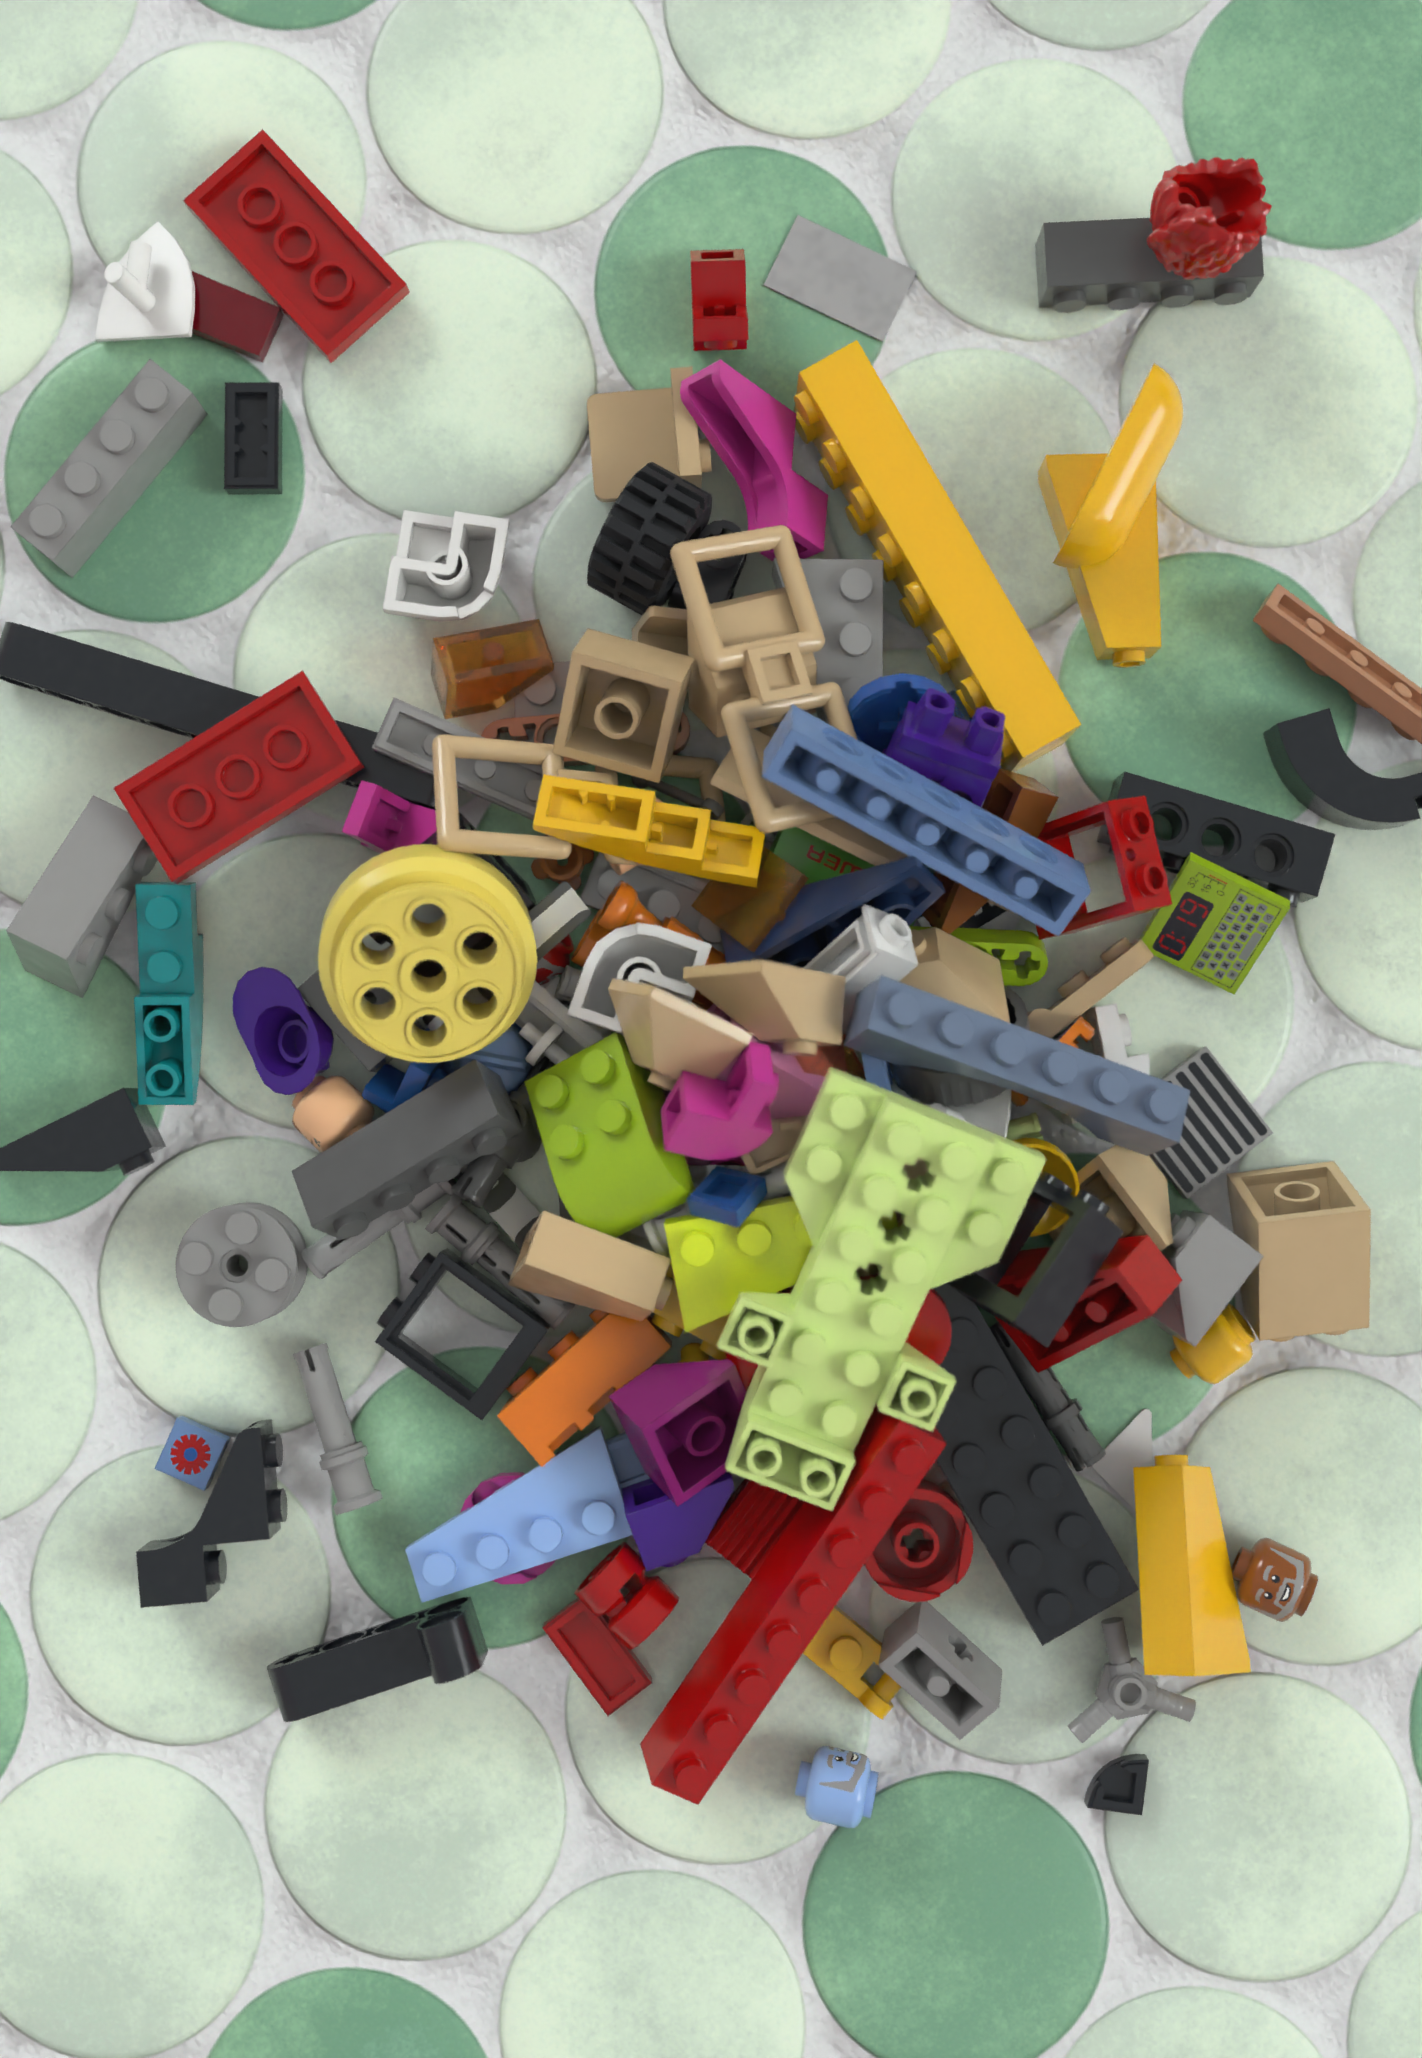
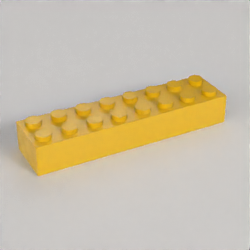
[794,340,1081,772]

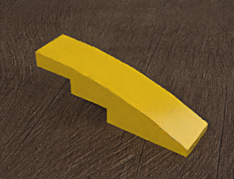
[533,774,765,888]

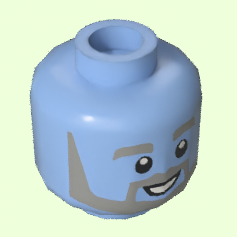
[795,1746,879,1828]

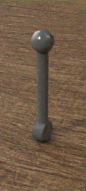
[632,776,724,820]

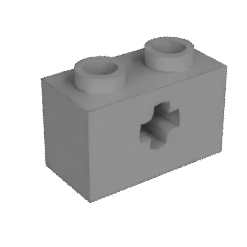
[878,1601,1002,1740]

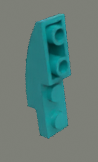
[134,882,204,1105]

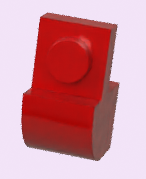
[690,249,749,351]

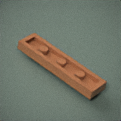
[1253,584,1422,744]

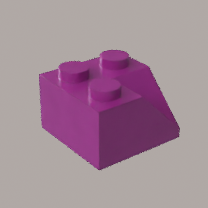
[609,1359,746,1507]

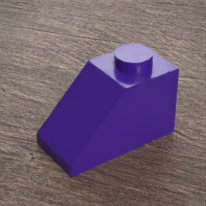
[621,1471,735,1571]

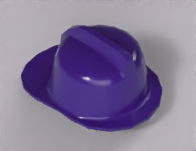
[233,967,334,1095]

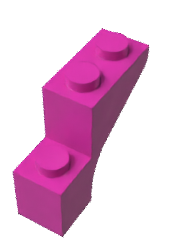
[680,359,828,561]

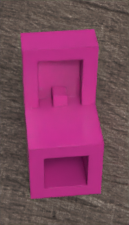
[341,780,437,854]
[661,1041,779,1160]

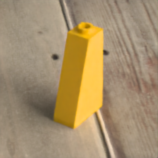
[1038,453,1161,668]
[1133,1455,1251,1676]

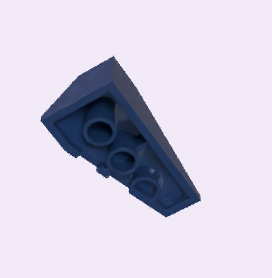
[718,856,945,968]

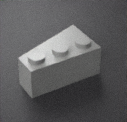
[772,558,883,724]
[6,795,157,998]

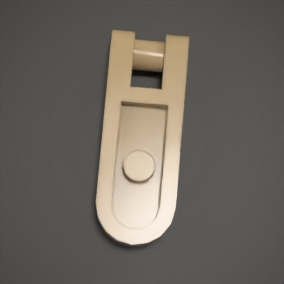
[1027,936,1154,1038]

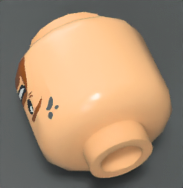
[292,1076,374,1153]

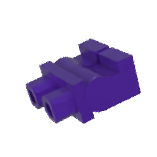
[882,688,1005,807]

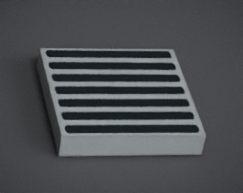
[1150,1047,1273,1199]

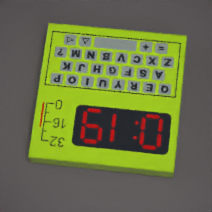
[1138,852,1290,995]

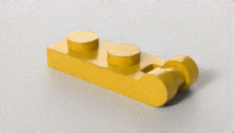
[803,1606,901,1720]

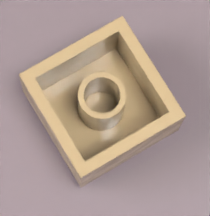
[553,628,695,783]

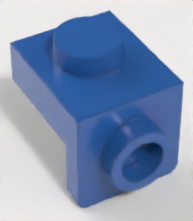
[362,1062,449,1113]

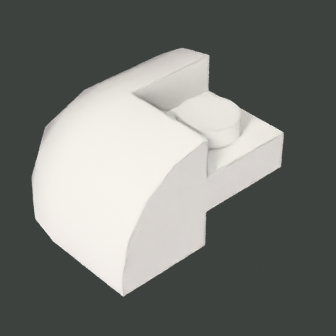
[383,510,510,622]
[567,923,712,1034]

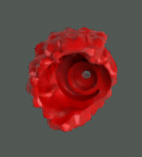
[1147,157,1272,280]

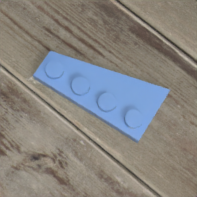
[405,1426,633,1603]

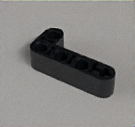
[267,1597,488,1722]

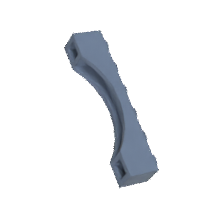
[843,975,1190,1156]

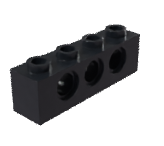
[1097,772,1335,907]

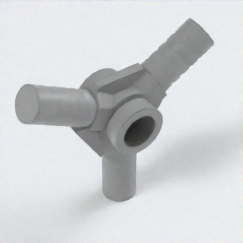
[1068,1617,1196,1744]

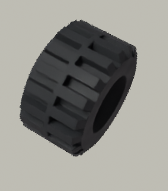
[587,462,712,615]

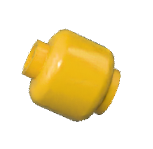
[1170,1304,1256,1384]

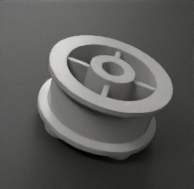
[176,1202,308,1327]

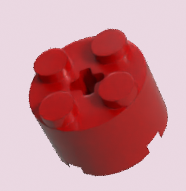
[864,1479,973,1602]

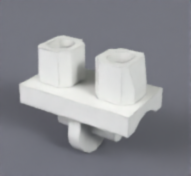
[515,977,612,1067]

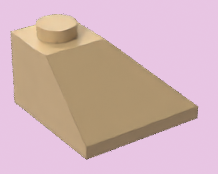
[899,927,1010,1023]
[683,960,845,1056]
[608,978,753,1092]
[1048,1145,1173,1251]

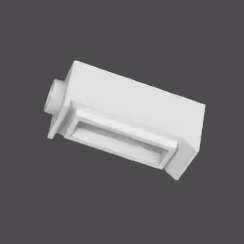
[804,904,918,1031]

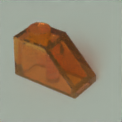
[430,619,554,719]

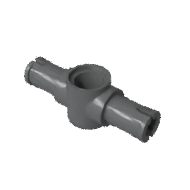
[451,1056,555,1208]

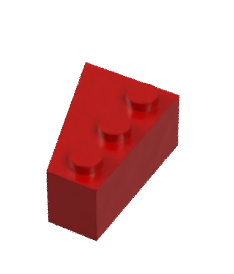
[994,1234,1182,1373]

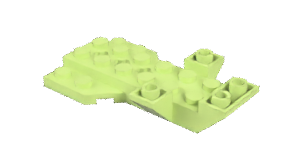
[717,1067,1047,1511]

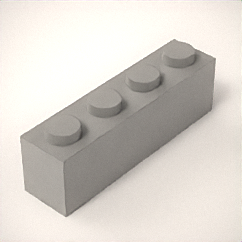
[11,359,208,578]

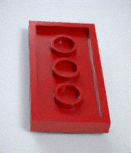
[183,129,410,363]
[113,670,365,884]

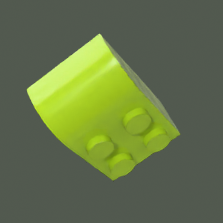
[525,1032,695,1238]

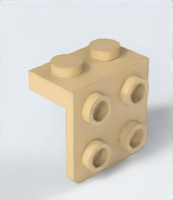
[587,366,712,502]

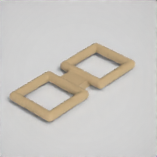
[670,525,858,833]
[432,734,726,866]

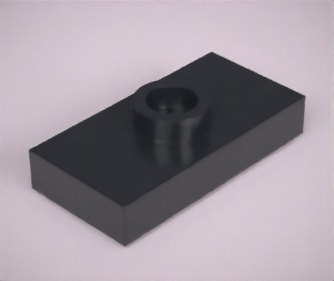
[224,382,283,494]

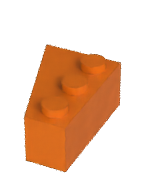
[497,1309,672,1467]

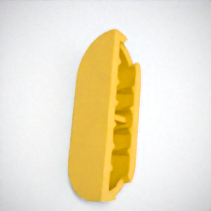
[1053,363,1183,569]

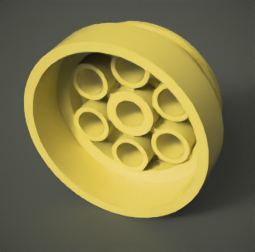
[318,844,537,1063]

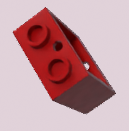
[1035,796,1173,940]

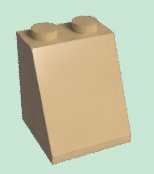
[1227,1161,1371,1342]

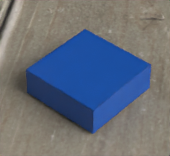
[687,1165,768,1228]

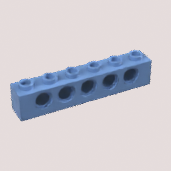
[762,704,1091,936]

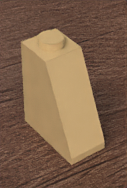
[508,1210,673,1321]

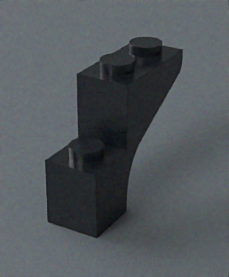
[136,1420,287,1608]

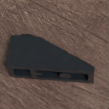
[0,1088,166,1176]

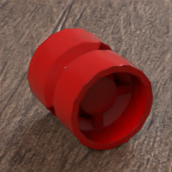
[574,1542,679,1650]

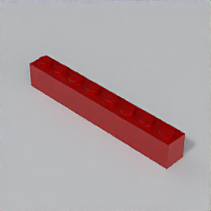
[640,1403,947,1805]

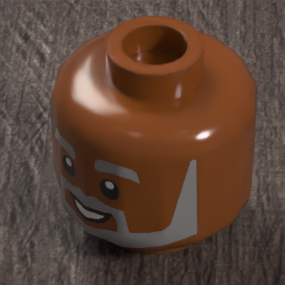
[1231,1538,1318,1622]

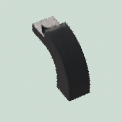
[1263,708,1422,830]

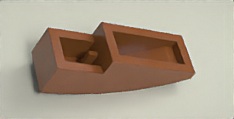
[921,769,1059,934]

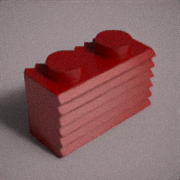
[705,1478,805,1579]

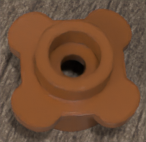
[531,834,594,891]

